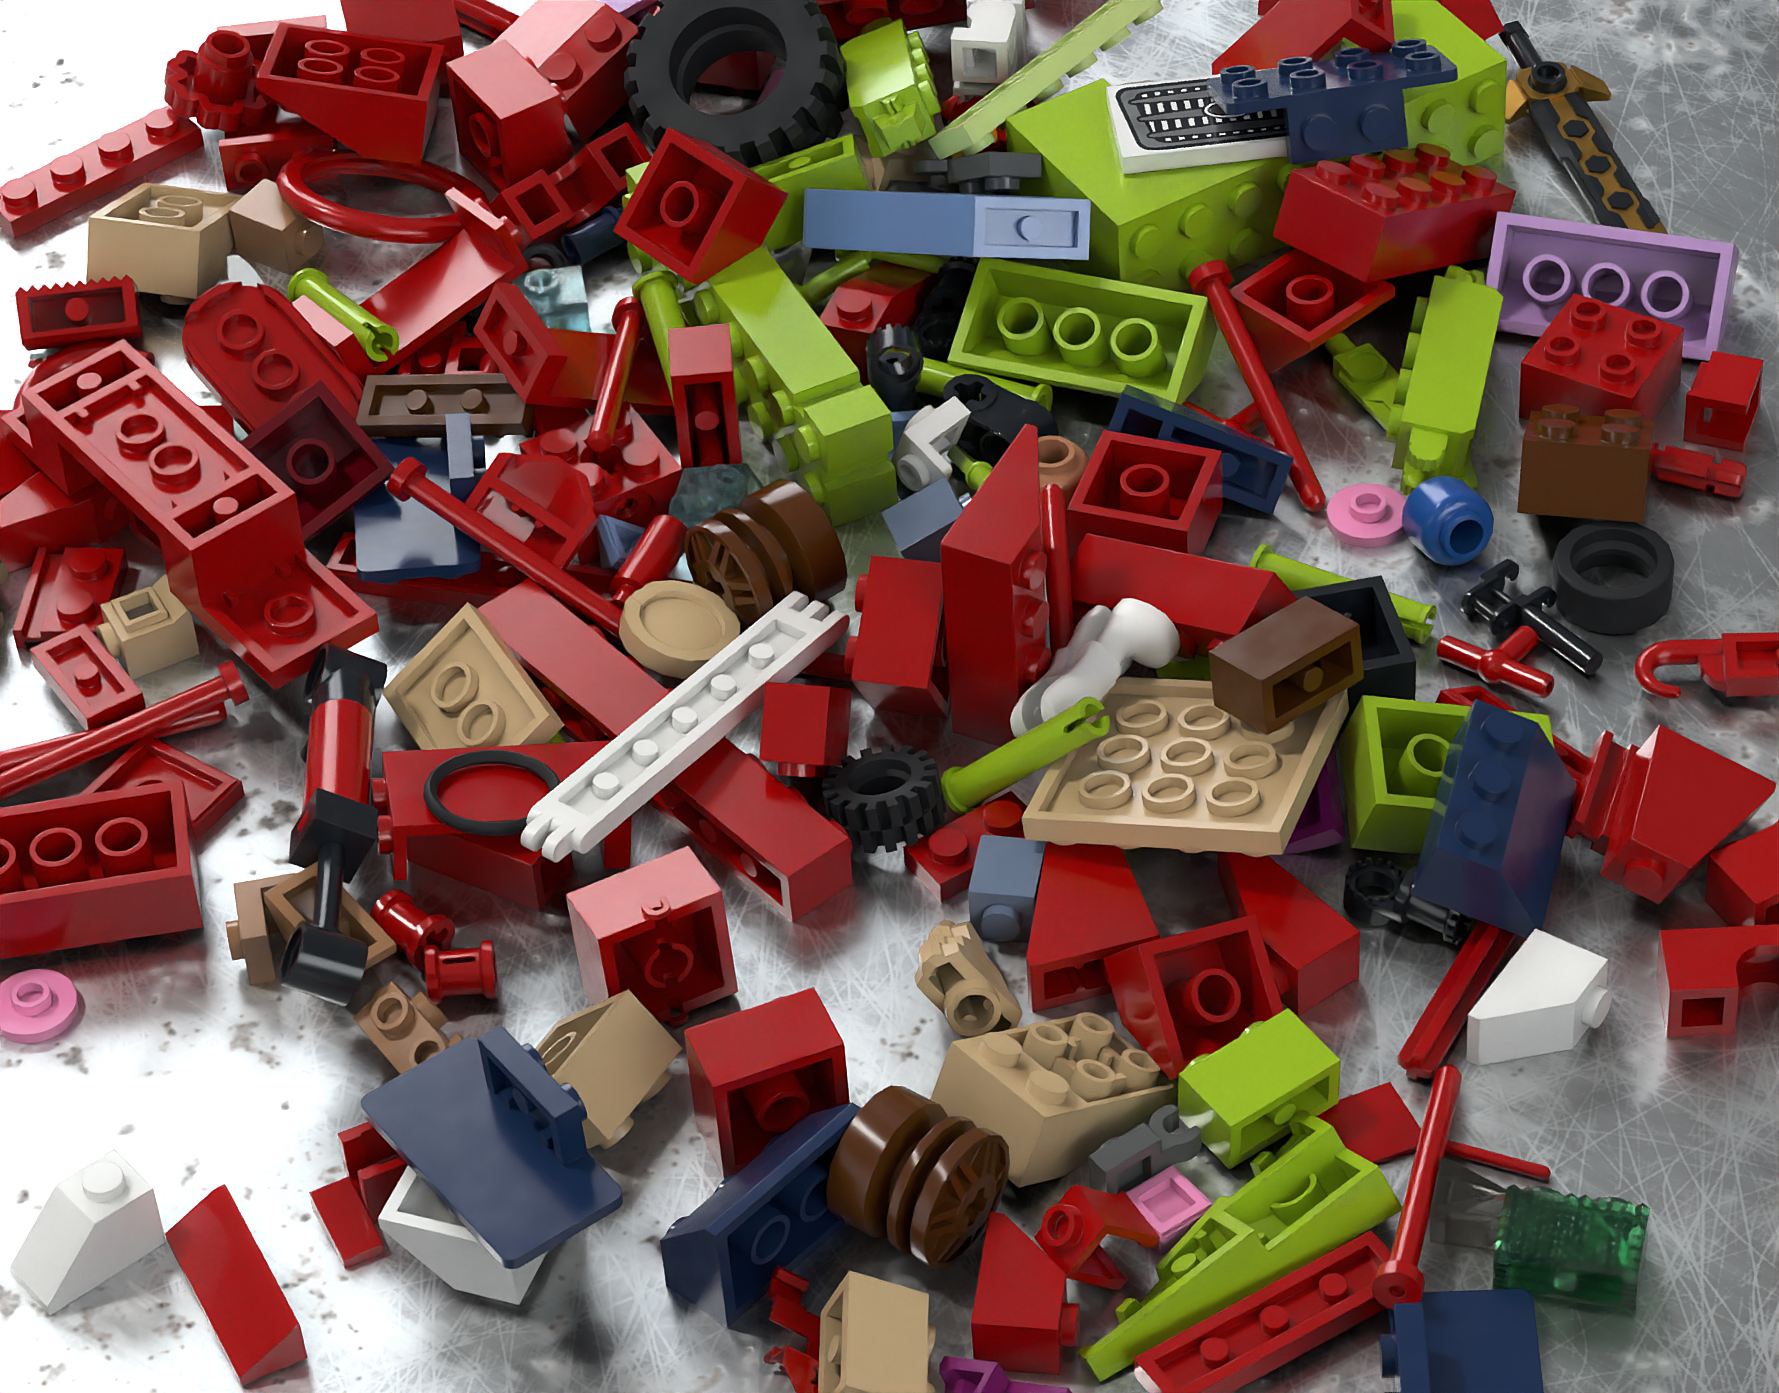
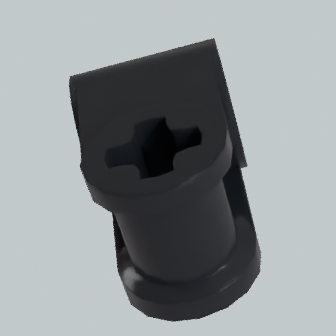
[943,374,1059,468]

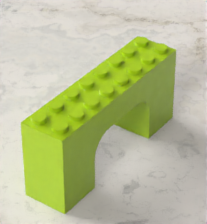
[1005,0,1507,292]

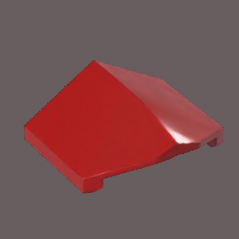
[465,452,599,571]

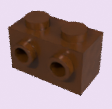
[1208,596,1364,735]

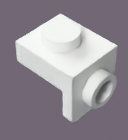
[891,396,971,492]

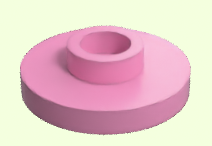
[1327,483,1406,547]
[0,969,79,1043]

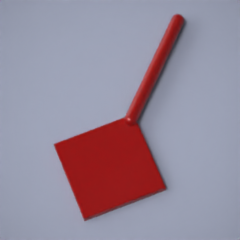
[1316,1082,1551,1180]

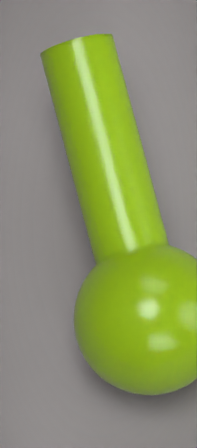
[793,250,870,311]

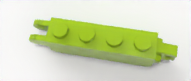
[840,17,942,158]
[1385,265,1503,496]

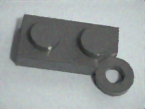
[914,152,1041,194]

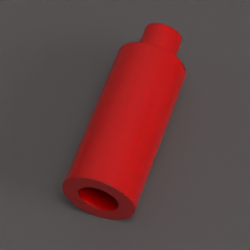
[609,515,689,610]

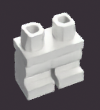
[951,0,1027,102]

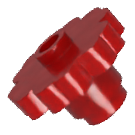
[163,30,274,132]

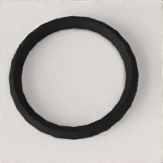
[423,750,561,836]

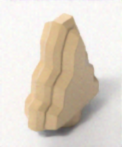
[914,919,1023,1038]

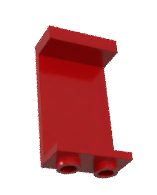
[1211,0,1395,75]
[217,14,339,191]
[292,187,529,386]
[473,282,690,416]
[370,740,632,880]

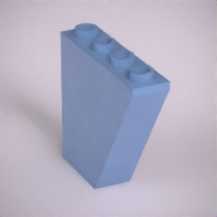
[803,189,1091,260]

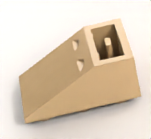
[930,1012,1178,1187]

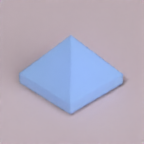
[595,514,646,571]

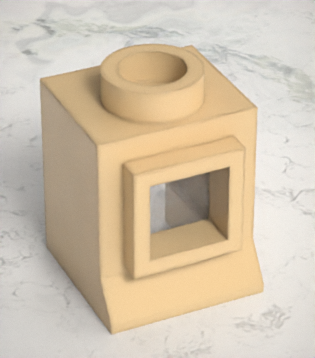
[96,574,200,680]

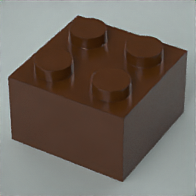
[1517,404,1655,523]

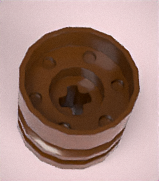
[684,478,848,635]
[826,1085,1010,1269]

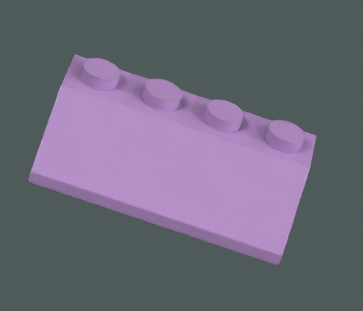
[1485,211,1740,362]

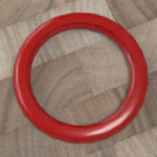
[276,149,490,244]

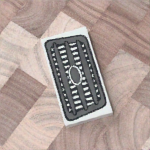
[1106,68,1287,174]

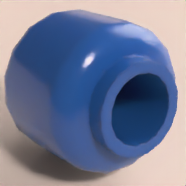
[1402,475,1494,567]

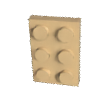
[382,602,564,750]

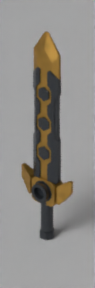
[1498,21,1668,234]

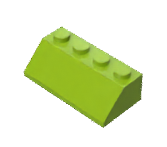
[947,257,1218,405]

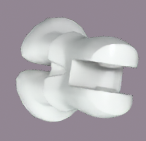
[1010,598,1180,738]

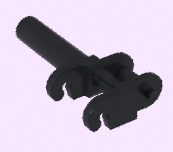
[1460,559,1603,675]

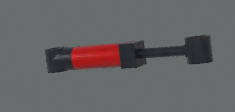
[278,642,388,1007]

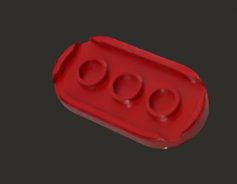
[182,281,364,435]

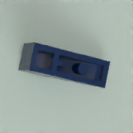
[1107,384,1295,515]

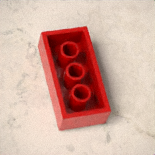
[1273,143,1516,283]
[0,779,204,959]

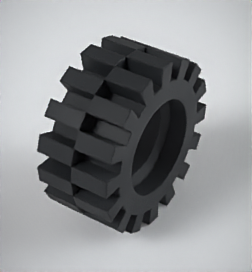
[822,744,947,854]

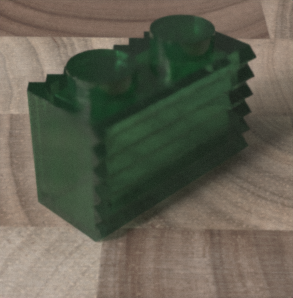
[1492,1184,1650,1311]

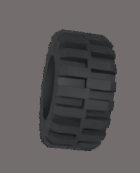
[624,0,849,168]

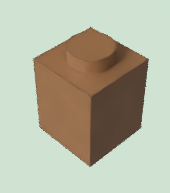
[228,179,325,275]

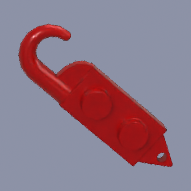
[1634,632,1779,699]

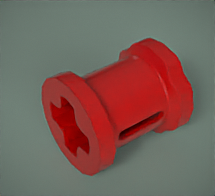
[369,889,455,971]
[425,940,498,1005]

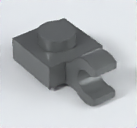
[1088,1104,1202,1195]

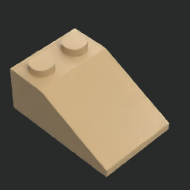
[86,182,244,305]

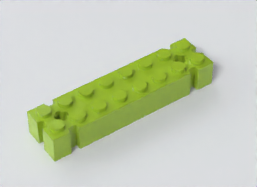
[622,161,898,528]

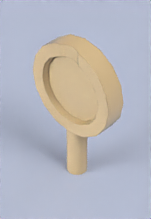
[619,580,740,679]

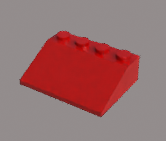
[940,424,1052,747]

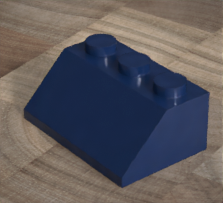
[1410,699,1577,938]
[660,1102,861,1328]

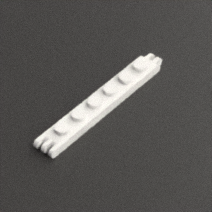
[520,591,850,862]

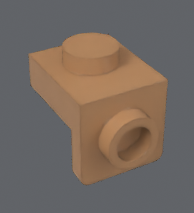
[225,873,297,985]

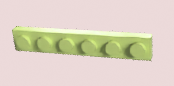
[928,0,1164,160]

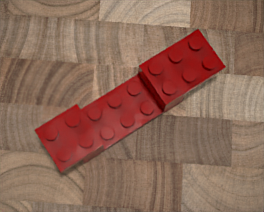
[0,339,379,690]

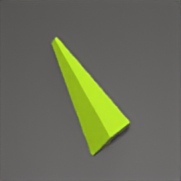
[1076,1109,1402,1382]

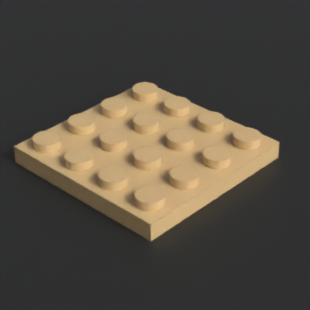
[1022,677,1349,857]

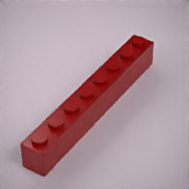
[477,578,853,923]

